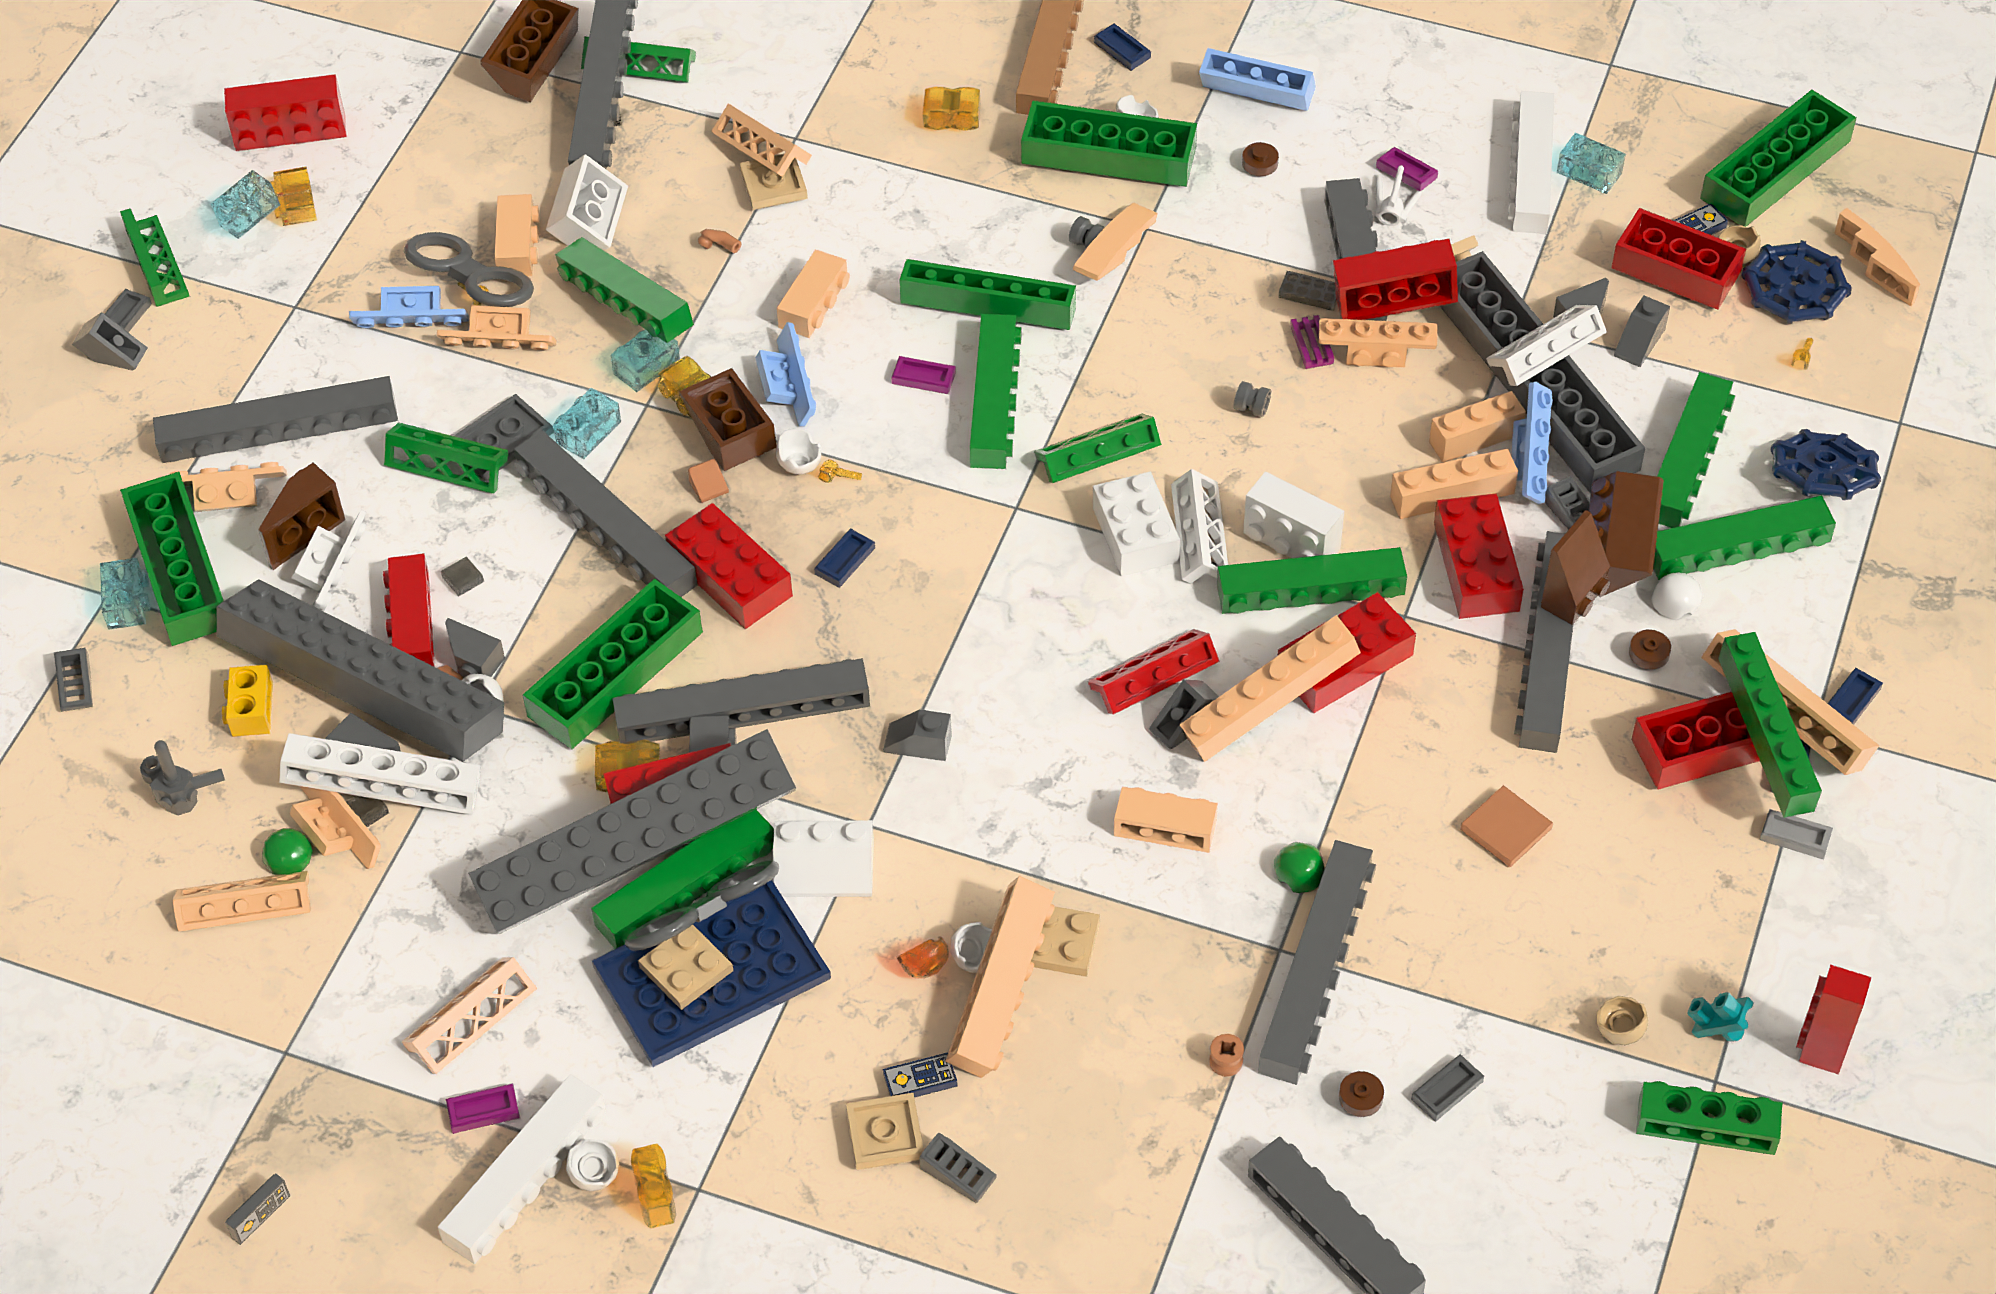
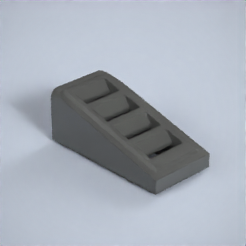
[1545,476,1590,530]
[54,647,93,712]
[919,1132,997,1203]

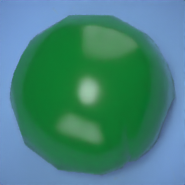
[262,828,312,875]
[1274,842,1325,893]

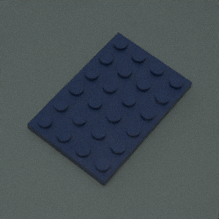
[592,880,831,1067]

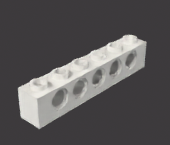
[280,733,481,815]

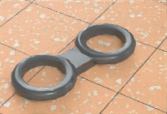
[404,232,534,307]
[625,860,779,951]

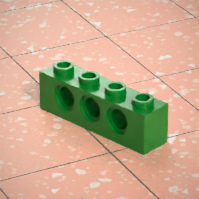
[1636,1081,1783,1155]

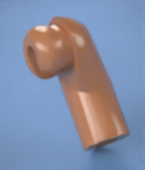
[698,228,742,254]

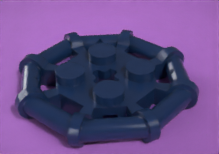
[1741,240,1852,324]
[1770,429,1881,501]

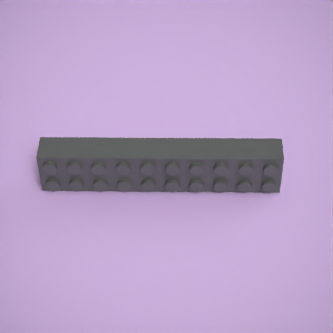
[1440,251,1645,493]
[217,579,504,762]
[468,729,796,934]

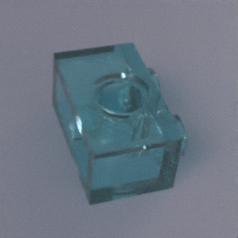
[611,330,680,392]

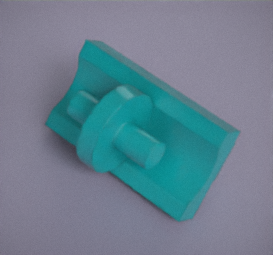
[1687,992,1754,1042]

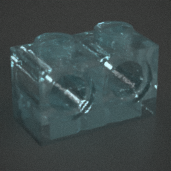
[1557,132,1626,194]
[211,170,280,239]
[553,388,621,459]
[100,558,150,630]

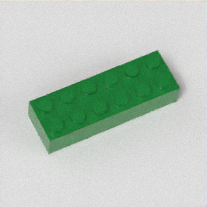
[1700,89,1857,227]
[1021,100,1198,187]
[120,472,224,646]
[522,579,703,750]

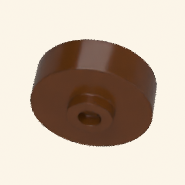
[1242,142,1279,176]
[1629,629,1671,670]
[1339,1071,1384,1117]

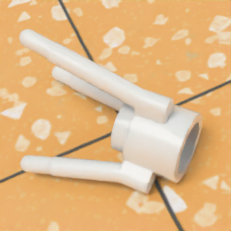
[1375,165,1423,226]

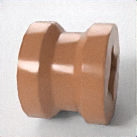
[1209,1034,1244,1077]

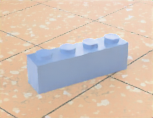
[1199,48,1316,111]

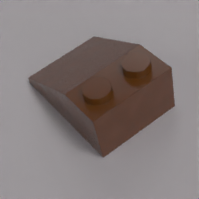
[679,368,777,471]
[258,462,346,570]
[1541,510,1610,625]

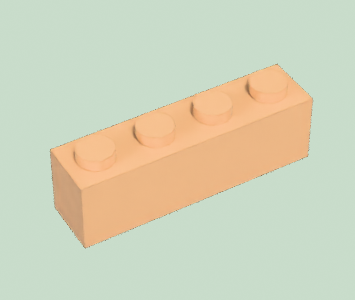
[1390,449,1518,519]

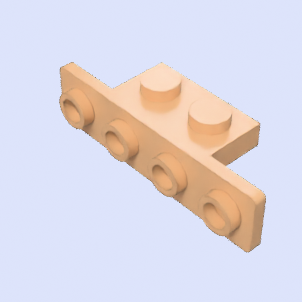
[437,305,557,350]
[1319,318,1437,367]
[170,462,287,512]
[290,786,381,869]

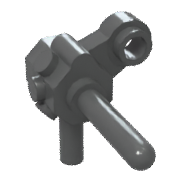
[140,740,225,815]

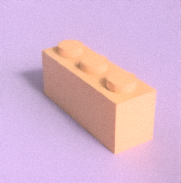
[494,194,540,276]
[777,249,850,338]
[1429,391,1526,463]
[1114,786,1218,853]

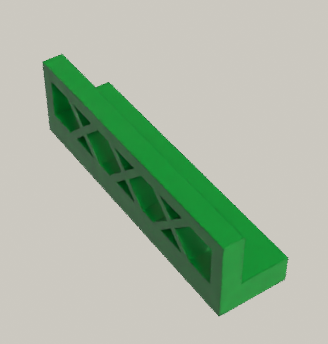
[581,36,696,82]
[120,208,190,307]
[1034,413,1162,483]
[384,422,508,494]

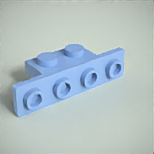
[349,286,469,328]
[755,322,816,427]
[1511,382,1552,504]

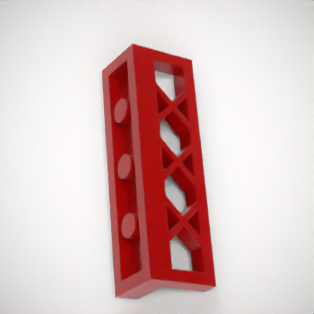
[1088,629,1220,715]

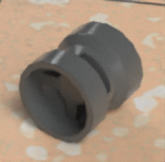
[1069,216,1105,248]
[1234,381,1272,417]

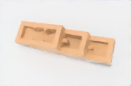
[1073,203,1158,281]
[1835,208,1920,306]

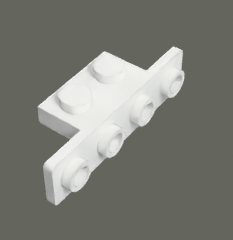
[292,509,367,611]

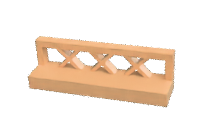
[711,103,812,177]
[172,871,311,932]
[402,957,537,1074]

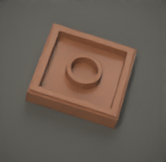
[1460,785,1553,867]

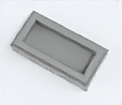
[1760,809,1833,860]

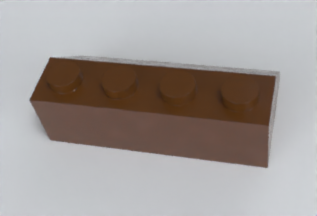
[481,0,579,103]
[1589,471,1664,596]

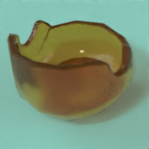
[896,936,949,979]

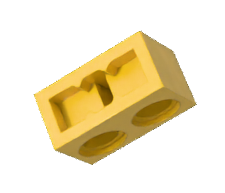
[222,665,273,737]

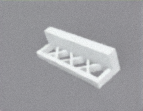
[1486,305,1607,386]
[1171,469,1228,583]

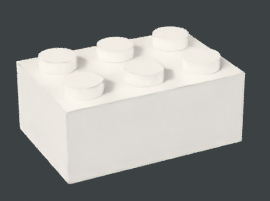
[1093,471,1180,577]
[1243,471,1344,558]

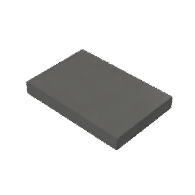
[454,394,554,481]

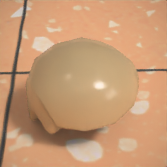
[1718,225,1761,264]
[1596,996,1648,1046]

